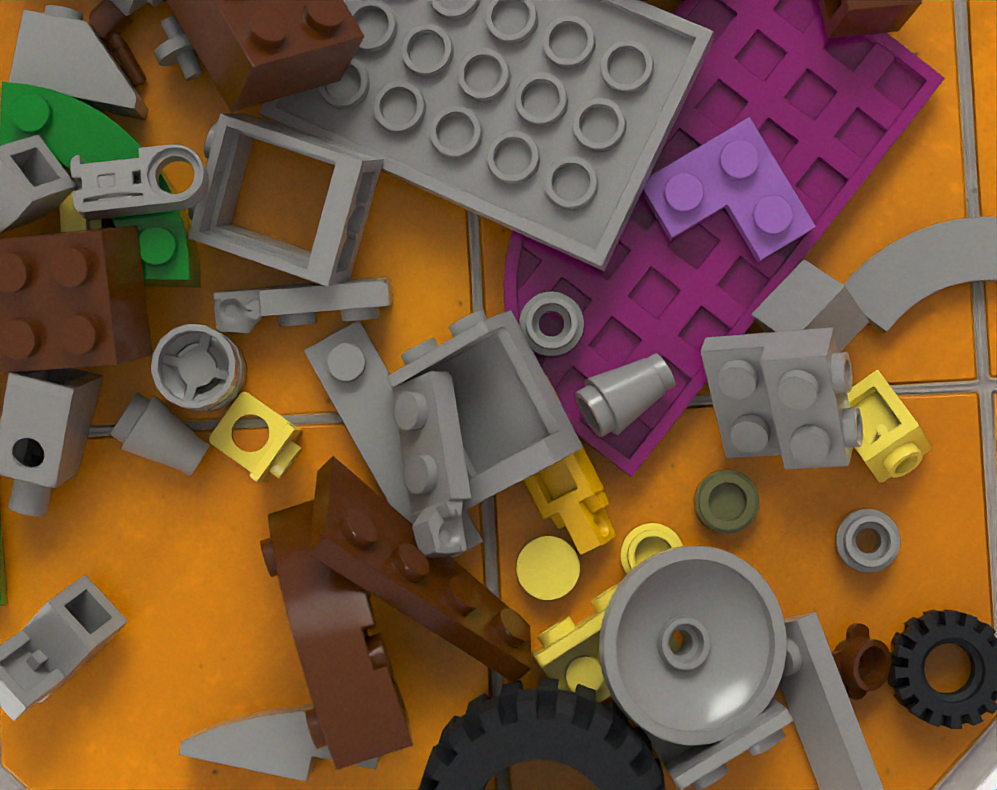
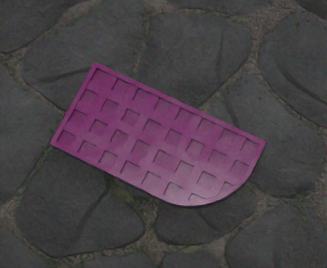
[504,0,945,477]

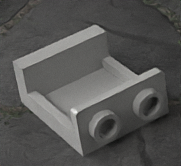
[387,309,584,512]

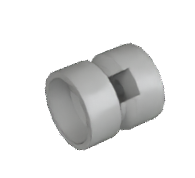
[151,324,247,412]

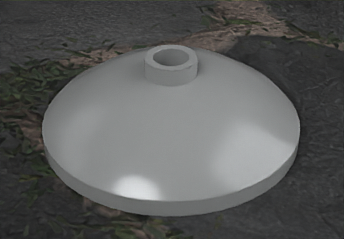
[599,546,787,745]

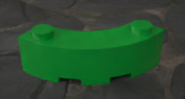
[0,82,201,288]

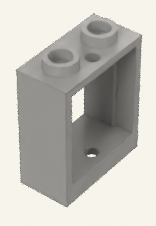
[188,113,384,287]

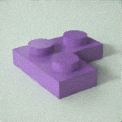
[642,117,816,263]

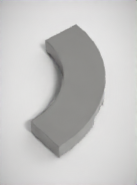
[843,217,997,333]

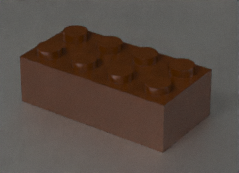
[166,0,365,112]
[0,225,153,373]

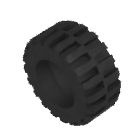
[418,678,665,790]

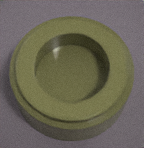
[693,470,759,534]

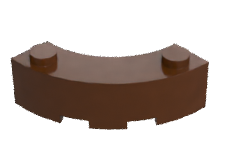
[260,500,413,770]

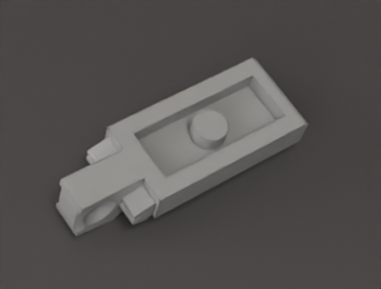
[213,277,393,333]
[393,371,471,557]

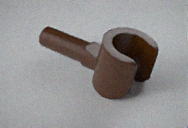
[89,0,148,88]

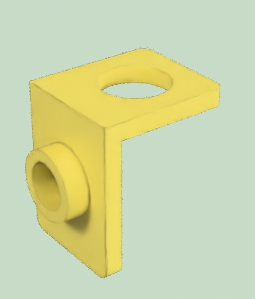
[209,392,303,483]

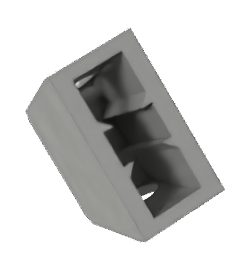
[0,368,103,516]

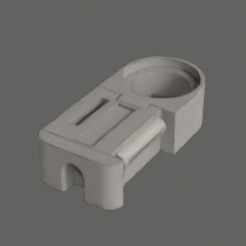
[70,144,209,220]

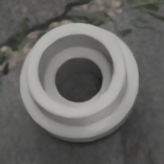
[519,292,584,357]
[835,509,900,573]

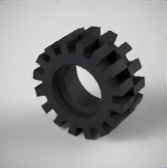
[887,609,997,729]

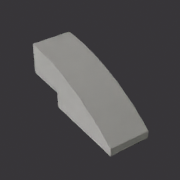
[179,705,380,782]

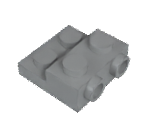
[701,327,863,470]

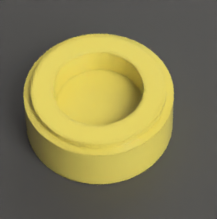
[516,536,580,600]

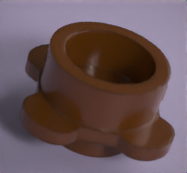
[831,623,892,700]

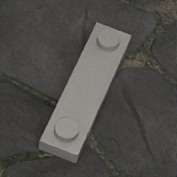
[304,320,483,558]
[779,611,884,790]

